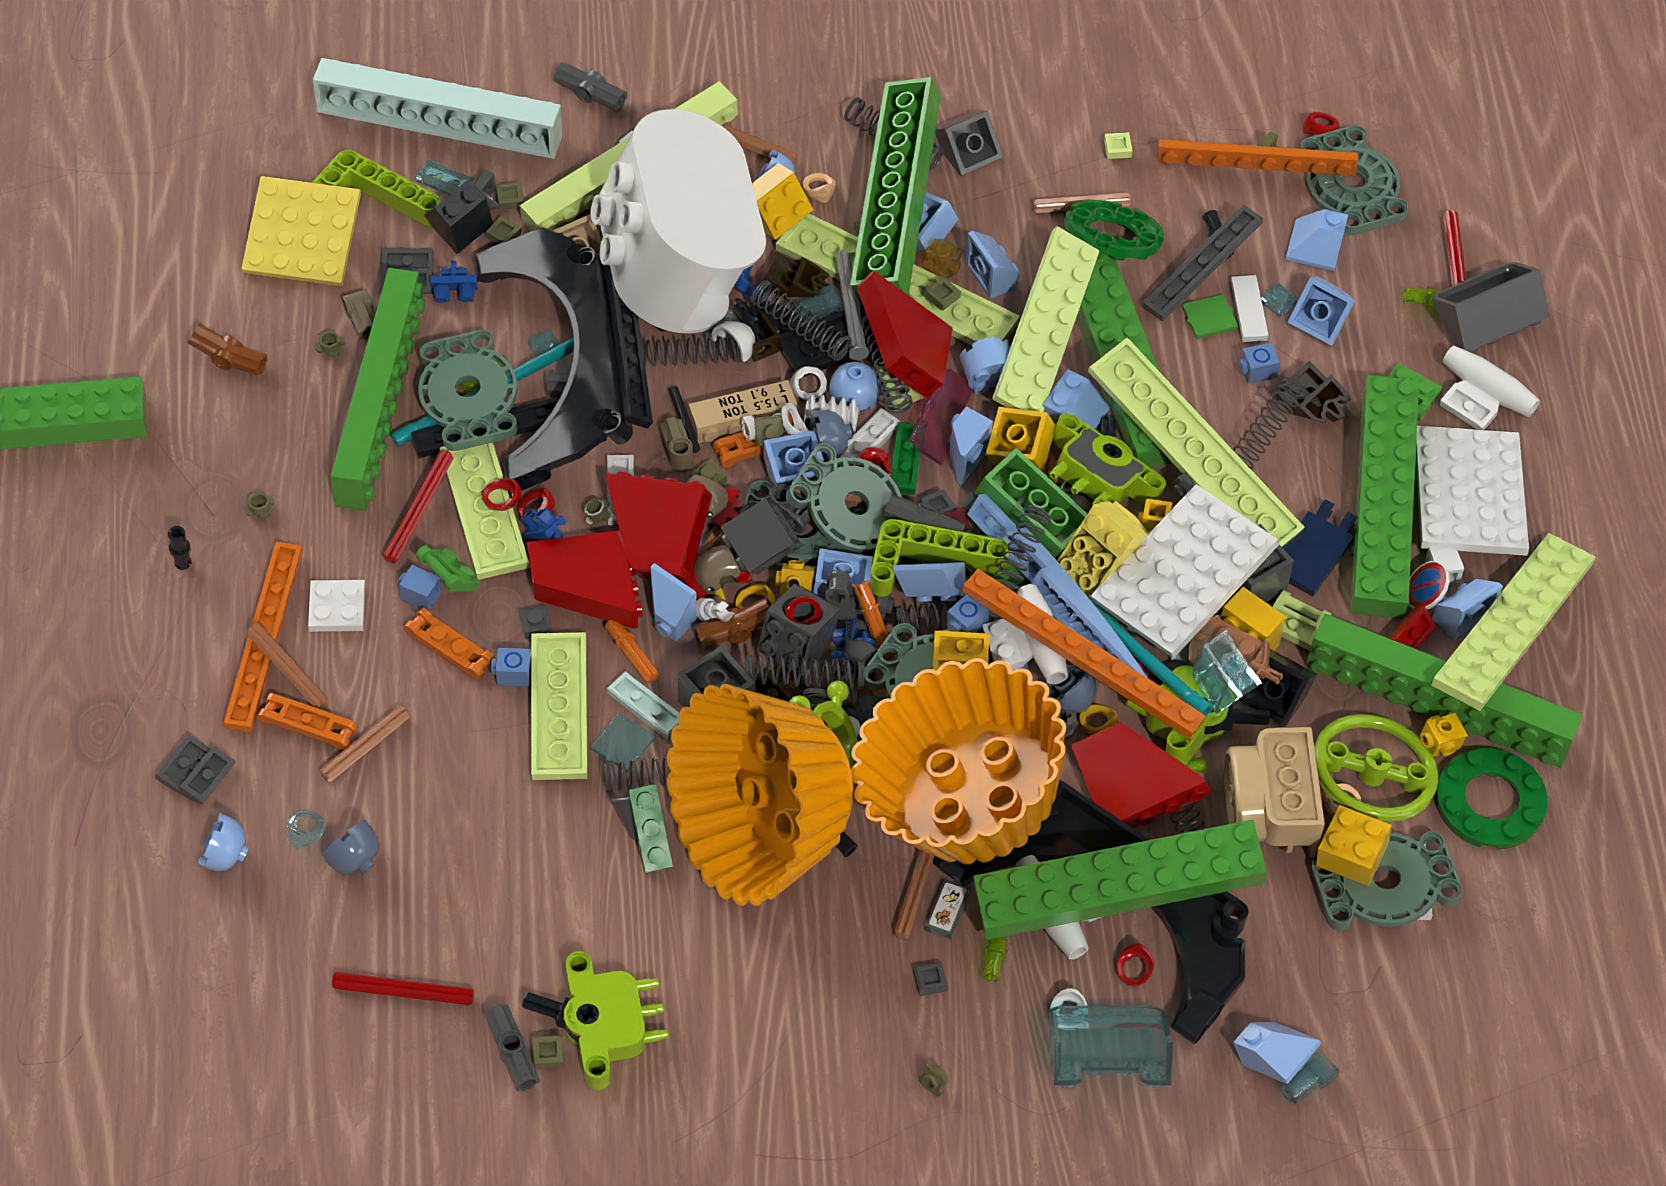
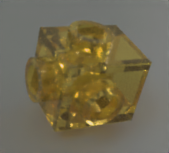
[922,239,965,278]

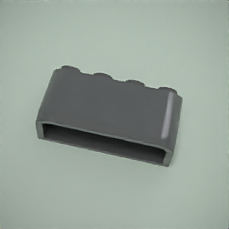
[1433,262,1550,353]

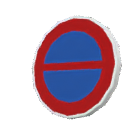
[1408,561,1450,610]

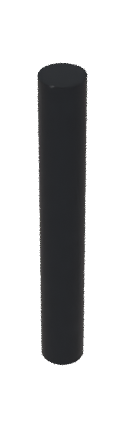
[668,386,700,453]

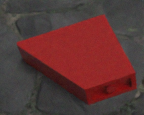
[857,270,953,399]
[606,471,712,585]
[527,530,643,629]
[1071,722,1212,828]

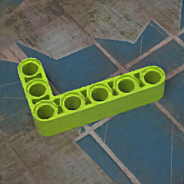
[312,150,440,226]
[870,519,1010,597]

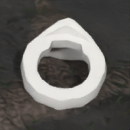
[789,366,827,400]
[782,403,809,435]
[1050,988,1088,1031]

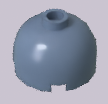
[809,410,853,462]
[1044,665,1097,714]
[322,820,379,874]

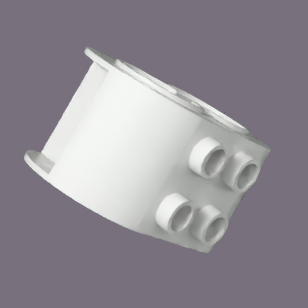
[591,109,766,333]

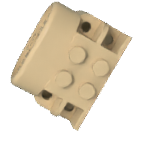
[1224,727,1325,857]

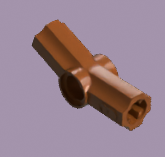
[188,323,268,376]
[694,597,772,648]

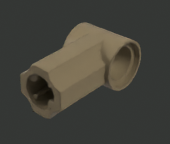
[342,289,375,340]
[660,417,693,471]

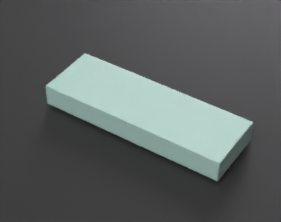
[607,671,680,740]

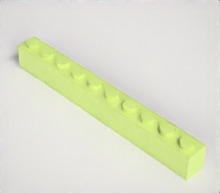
[520,81,738,231]

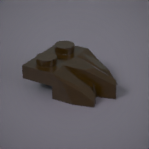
[762,251,832,298]
[1274,361,1351,423]

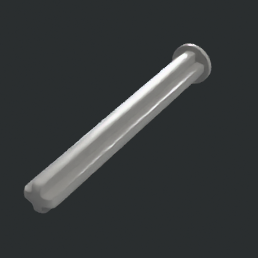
[835,250,870,360]

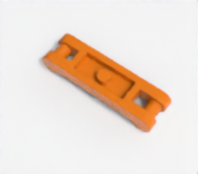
[713,416,794,468]
[403,607,495,680]
[256,693,358,751]

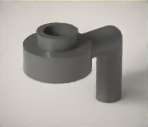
[855,594,895,632]

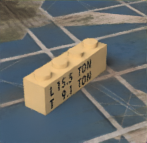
[689,380,797,443]

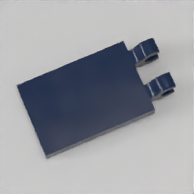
[1282,499,1357,597]

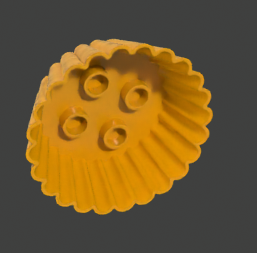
[851,658,1066,864]
[667,684,853,906]

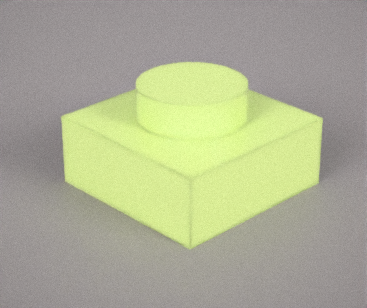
[1104,132,1133,159]

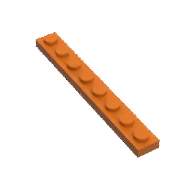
[1158,139,1358,176]
[224,542,303,733]

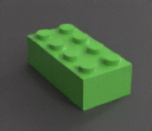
[974,448,1087,560]

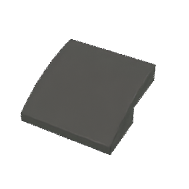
[380,248,434,294]
[155,734,236,804]

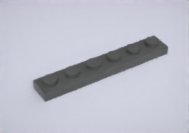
[1143,204,1263,321]

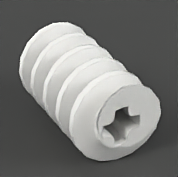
[804,394,859,432]

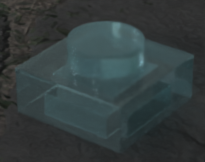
[1261,283,1298,317]
[528,330,560,357]

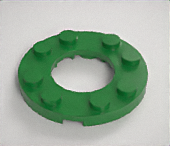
[1064,200,1164,261]
[1436,748,1548,849]

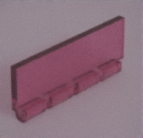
[910,369,973,465]

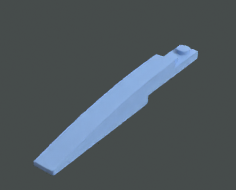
[967,493,1148,678]

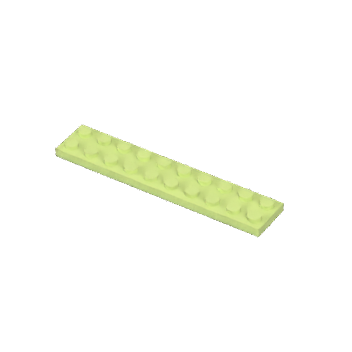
[776,214,1020,345]
[1088,338,1305,547]
[1432,533,1596,711]

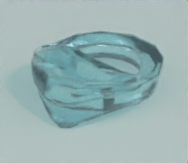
[286,810,324,848]

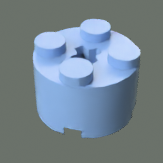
[960,337,1010,394]

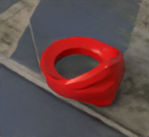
[1303,112,1339,135]
[482,478,522,511]
[517,488,555,518]
[784,595,822,625]
[1117,944,1154,986]

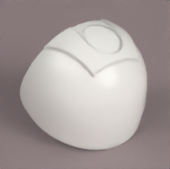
[712,321,755,362]

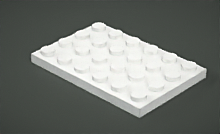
[1416,425,1529,556]
[1091,484,1279,658]

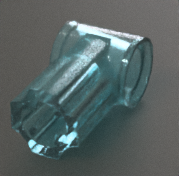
[793,285,844,324]
[1279,1049,1340,1104]

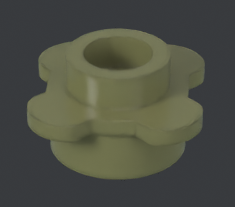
[315,331,345,357]
[244,492,275,519]
[584,499,611,526]
[919,1064,948,1096]

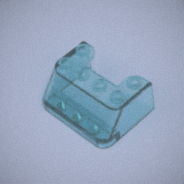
[1049,1006,1173,1088]

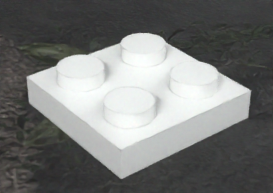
[308,580,365,632]

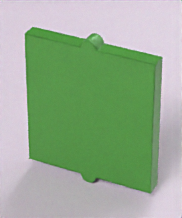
[1182,294,1238,339]

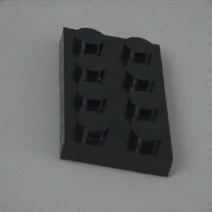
[779,304,878,378]

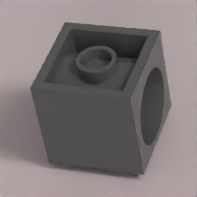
[721,498,803,574]
[1230,524,1294,602]
[757,584,840,676]
[678,646,755,707]

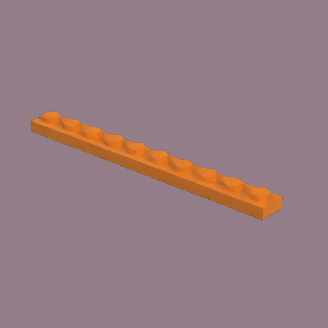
[962,569,1206,739]

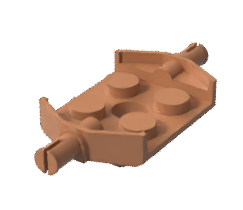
[1188,615,1283,691]

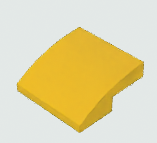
[933,630,990,671]

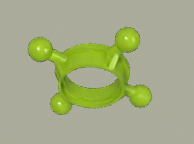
[789,681,857,766]

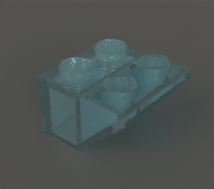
[1191,630,1262,714]

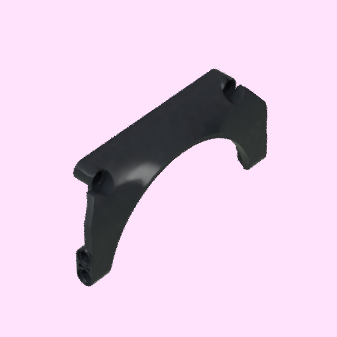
[474,228,633,491]
[939,779,1249,1044]

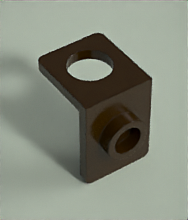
[752,313,780,362]

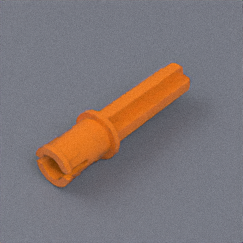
[852,580,895,660]
[605,620,659,682]

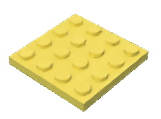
[241,176,361,286]

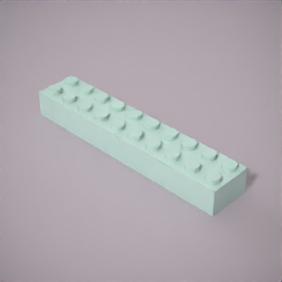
[313,58,562,159]

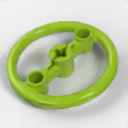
[1314,714,1438,822]

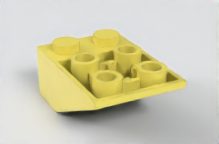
[1057,501,1148,600]

